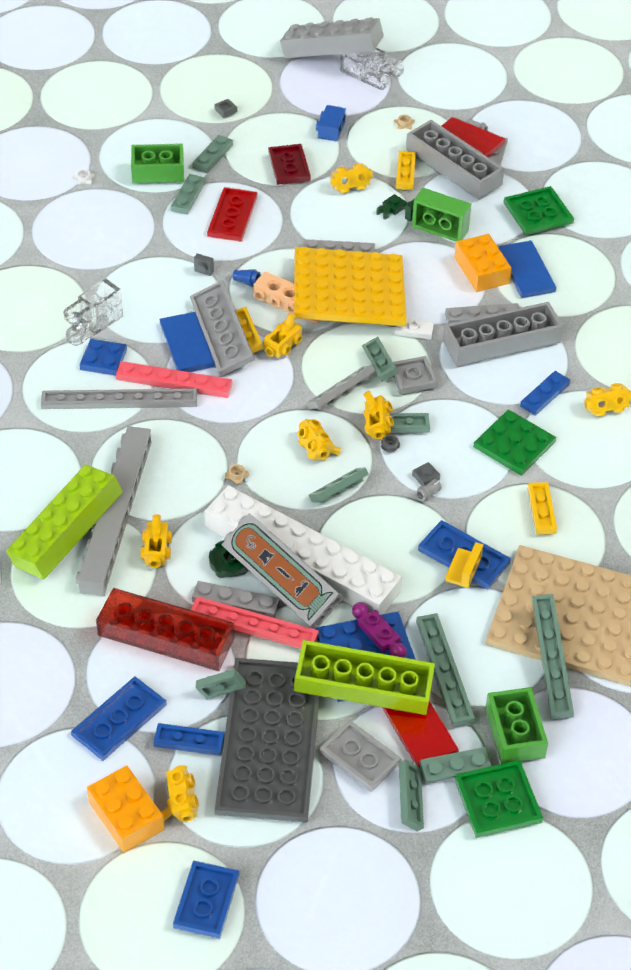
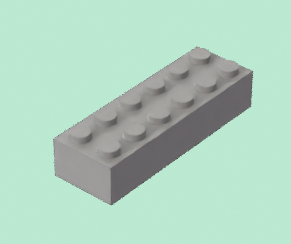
[280,17,384,58]
[406,120,505,199]
[443,301,564,366]

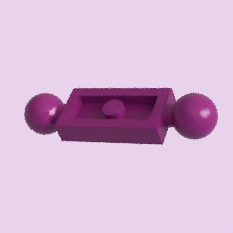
[352,602,407,658]

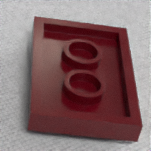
[268,143,311,185]

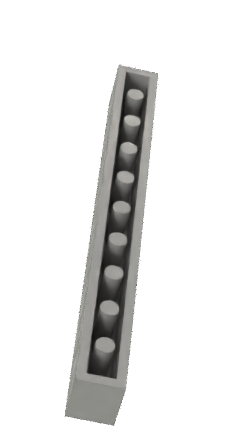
[76,426,152,596]

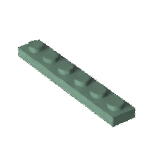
[531,594,574,720]
[416,613,475,727]

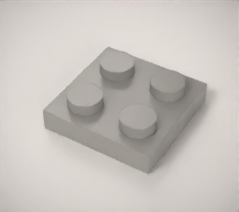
[393,356,438,394]

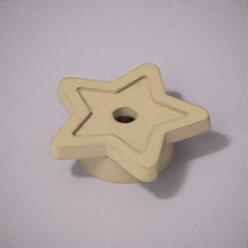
[394,114,415,130]

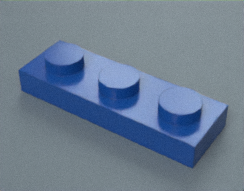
[520,371,570,416]
[153,723,225,756]

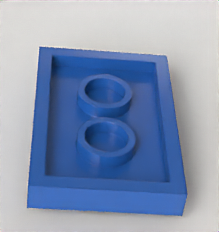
[173,860,239,939]

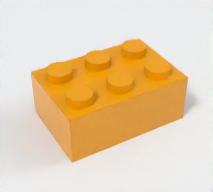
[454,234,511,292]
[87,765,164,853]

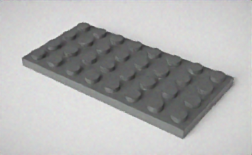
[215,658,320,823]

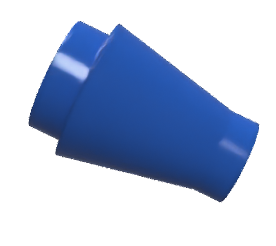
[233,269,261,287]

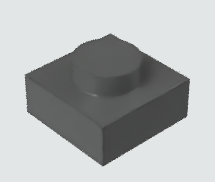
[214,99,237,118]
[194,253,214,276]
[412,462,440,486]

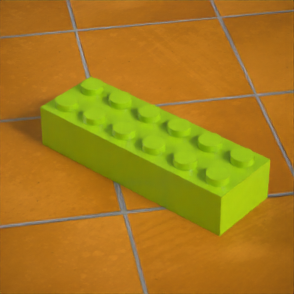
[6,464,123,580]
[294,640,435,715]

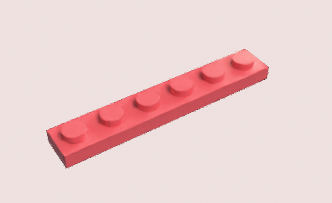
[116,361,233,398]
[189,596,319,649]

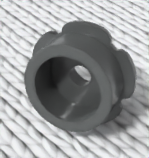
[381,434,400,453]

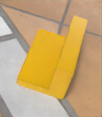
[445,542,484,588]

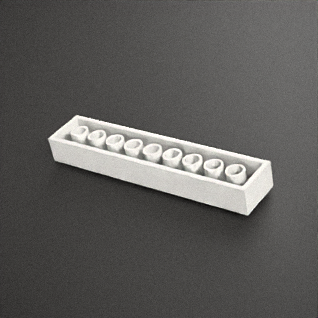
[204,485,402,615]

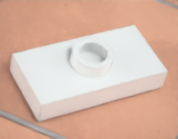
[394,319,434,340]

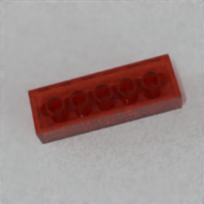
[96,588,235,671]

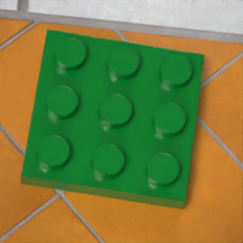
[503,186,574,235]
[473,409,556,476]
[454,760,543,838]

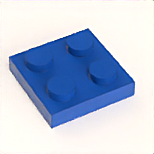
[79,338,127,376]

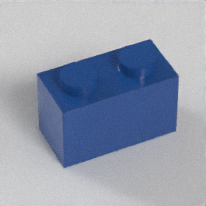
[316,105,346,141]

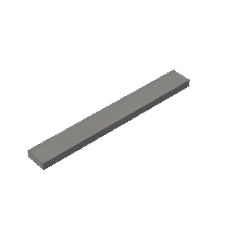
[41,388,197,409]

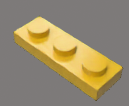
[396,151,416,190]
[236,306,264,353]
[527,482,557,535]

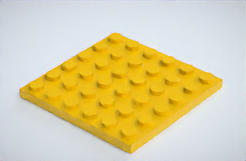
[294,247,407,326]

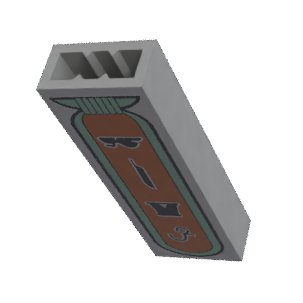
[221,513,344,630]

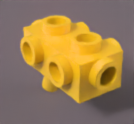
[330,163,373,193]
[263,313,302,358]
[584,383,631,416]
[363,391,394,440]
[297,419,341,461]
[140,514,172,568]
[161,765,199,822]

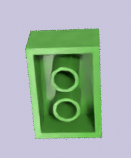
[131,144,184,183]
[412,188,472,242]
[485,687,548,764]

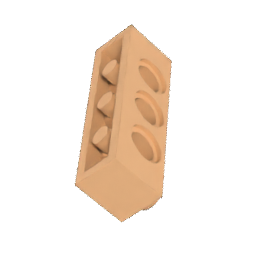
[254,271,320,324]

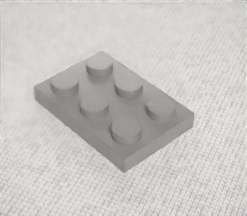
[320,719,401,792]

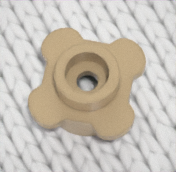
[225,464,249,485]

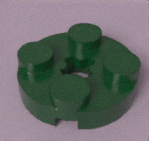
[209,540,248,578]

